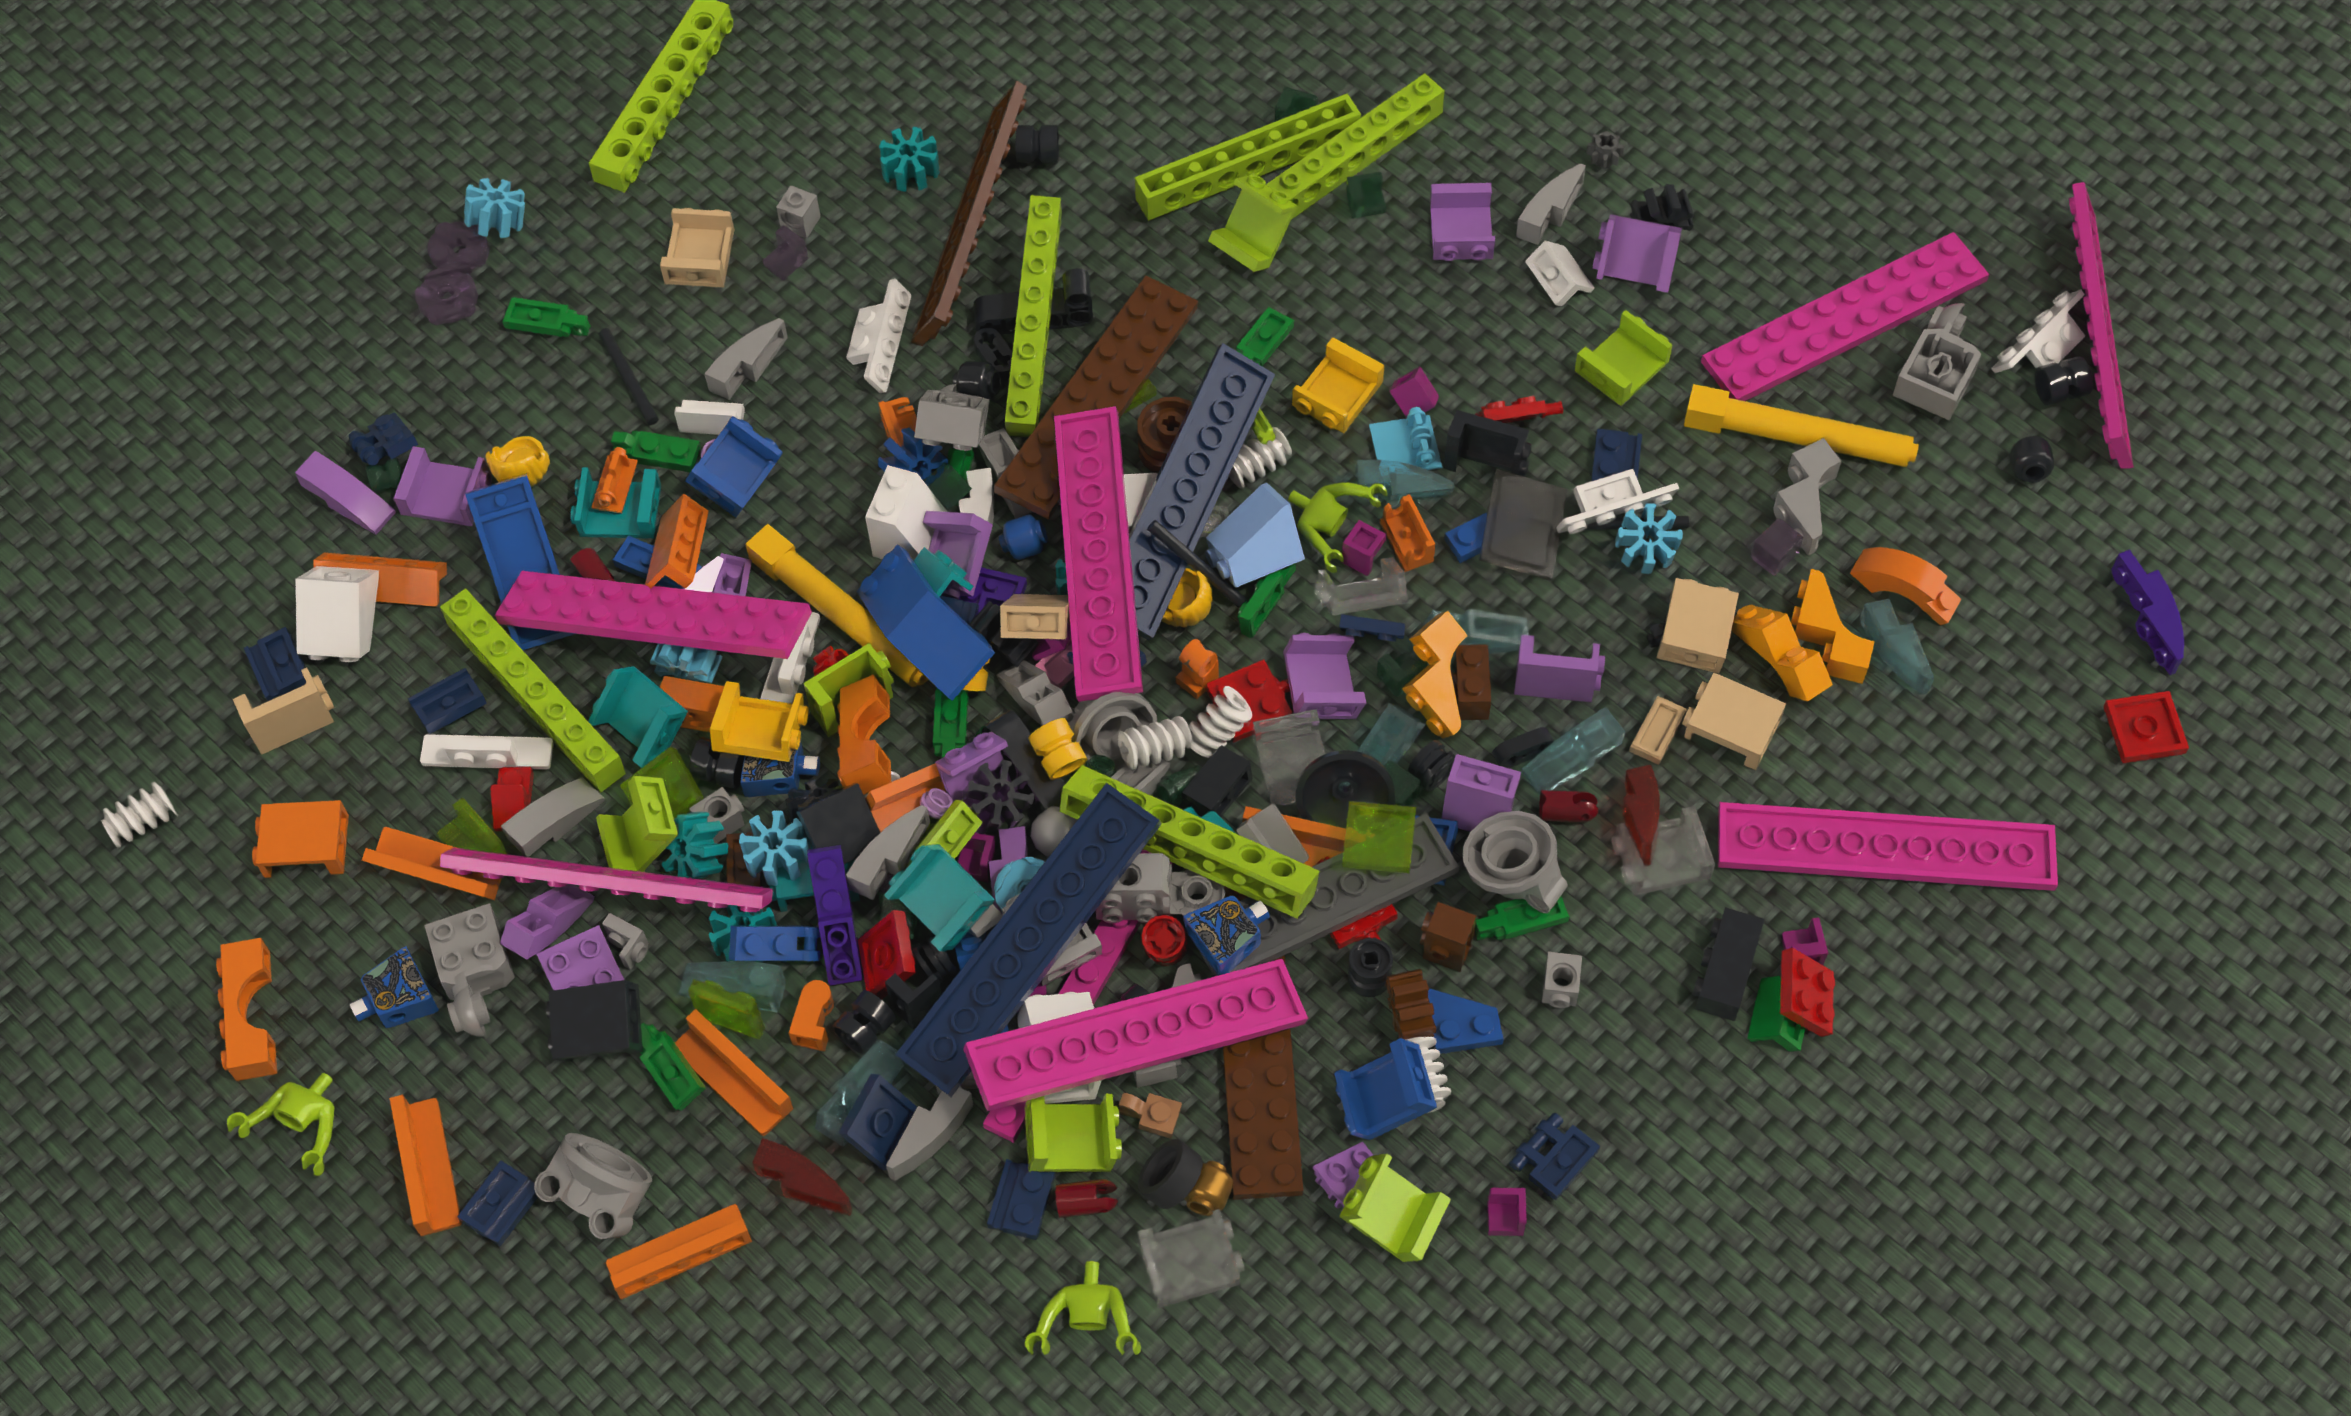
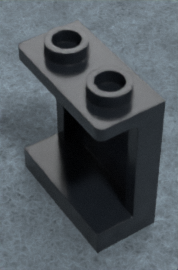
[1444,410,1532,488]
[546,980,643,1062]

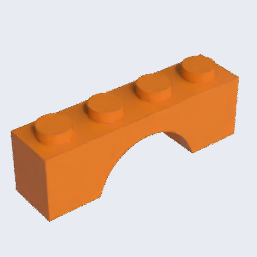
[837,674,891,795]
[216,938,277,1081]

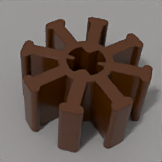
[1385,969,1436,1040]

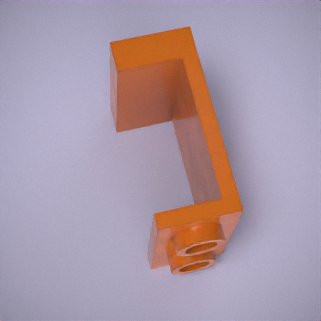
[252,800,349,878]

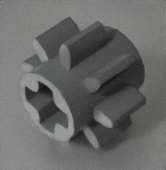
[1586,131,1624,169]

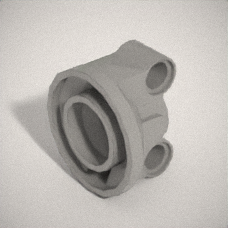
[1063,692,1157,776]
[1463,811,1568,913]
[534,1133,652,1239]

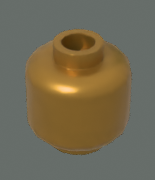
[1184,1161,1233,1216]

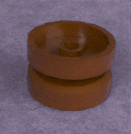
[1137,397,1192,474]

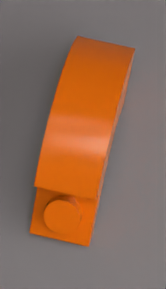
[1850,547,1961,626]

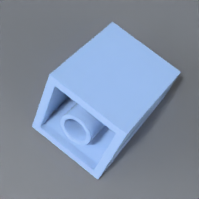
[1205,483,1305,587]

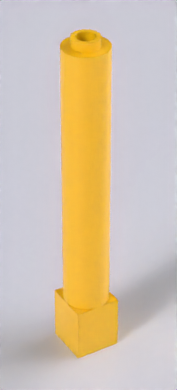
[1684,384,1919,467]
[745,524,928,687]

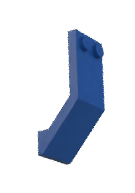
[465,474,576,650]
[857,544,995,701]

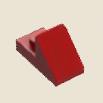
[490,767,534,832]

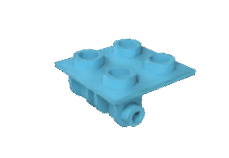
[1369,407,1442,477]

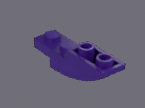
[2111,549,2184,675]
[807,845,862,986]

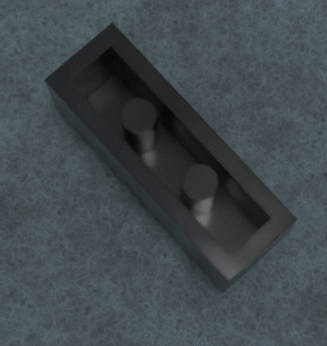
[1692,907,1765,1021]

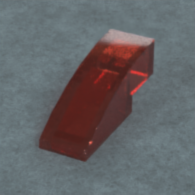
[1623,764,1660,867]
[753,1138,853,1216]

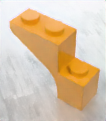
[1791,569,1875,684]
[1732,605,1833,701]
[1402,611,1468,739]

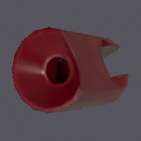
[570,548,615,581]
[1539,790,1598,823]
[1055,1179,1118,1218]

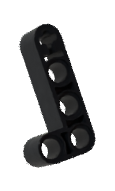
[973,268,1093,335]
[974,709,1065,816]

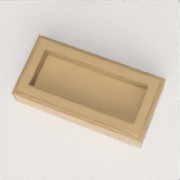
[1629,696,1687,765]

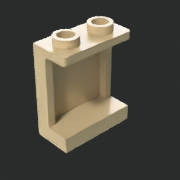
[660,208,735,288]
[1656,578,1739,674]
[1000,594,1070,639]
[233,667,335,755]
[1682,673,1786,770]

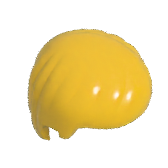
[486,436,550,487]
[1161,568,1212,628]

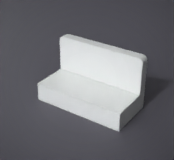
[1525,241,1595,306]
[674,400,745,435]

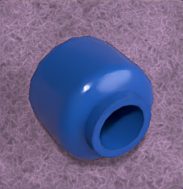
[999,515,1048,560]

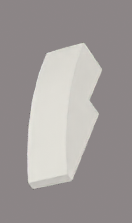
[958,468,995,524]

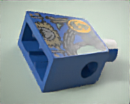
[741,741,820,797]
[1184,896,1270,975]
[350,946,439,1028]

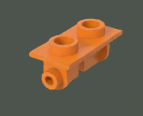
[592,447,638,513]

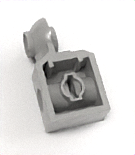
[1893,303,1981,421]
[914,384,989,451]
[1096,853,1225,923]
[424,903,515,1037]

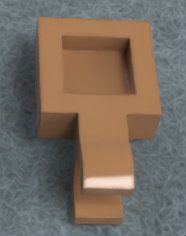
[1119,1093,1182,1139]

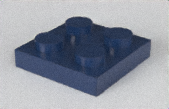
[838,1073,917,1170]

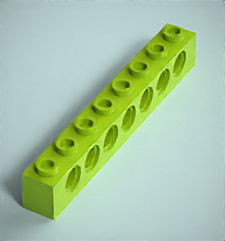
[589,0,734,192]
[1266,73,1445,220]
[1135,93,1361,221]
[1005,195,1062,437]
[440,588,626,793]
[1059,765,1320,919]

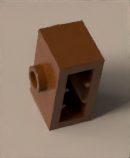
[1451,644,1491,720]
[1420,902,1477,972]

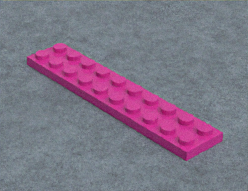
[2069,182,2134,468]
[1701,232,1989,401]
[1054,406,1143,702]
[495,571,812,659]
[1718,802,2058,891]
[963,959,1308,1111]

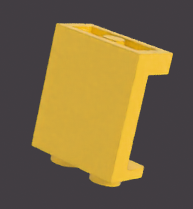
[1292,337,1384,434]
[710,681,809,762]

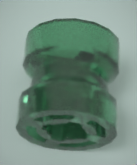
[366,458,402,495]

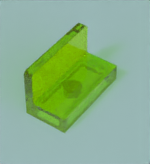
[438,797,507,854]

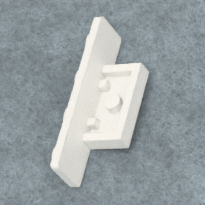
[846,279,911,394]
[1991,290,2085,373]
[1556,469,1679,534]
[760,612,820,704]
[420,734,554,770]

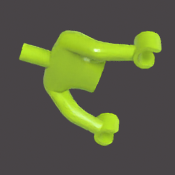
[1288,482,1388,573]
[227,1073,335,1176]
[1025,1261,1141,1355]

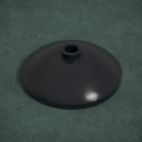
[1296,750,1395,834]

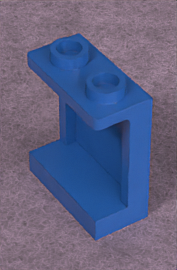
[685,416,783,518]
[1334,1038,1437,1140]

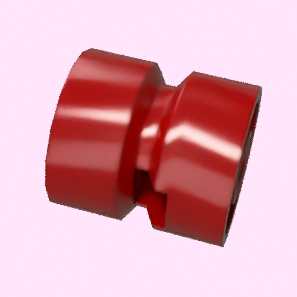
[1142,915,1188,966]

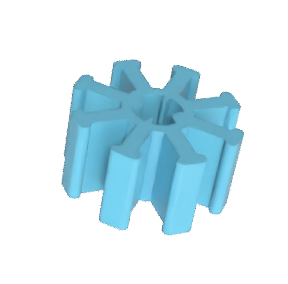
[464,178,525,238]
[1615,503,1683,574]
[650,643,723,684]
[739,810,809,886]

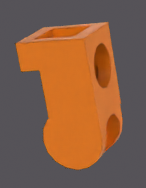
[1176,639,1219,699]
[789,980,834,1052]

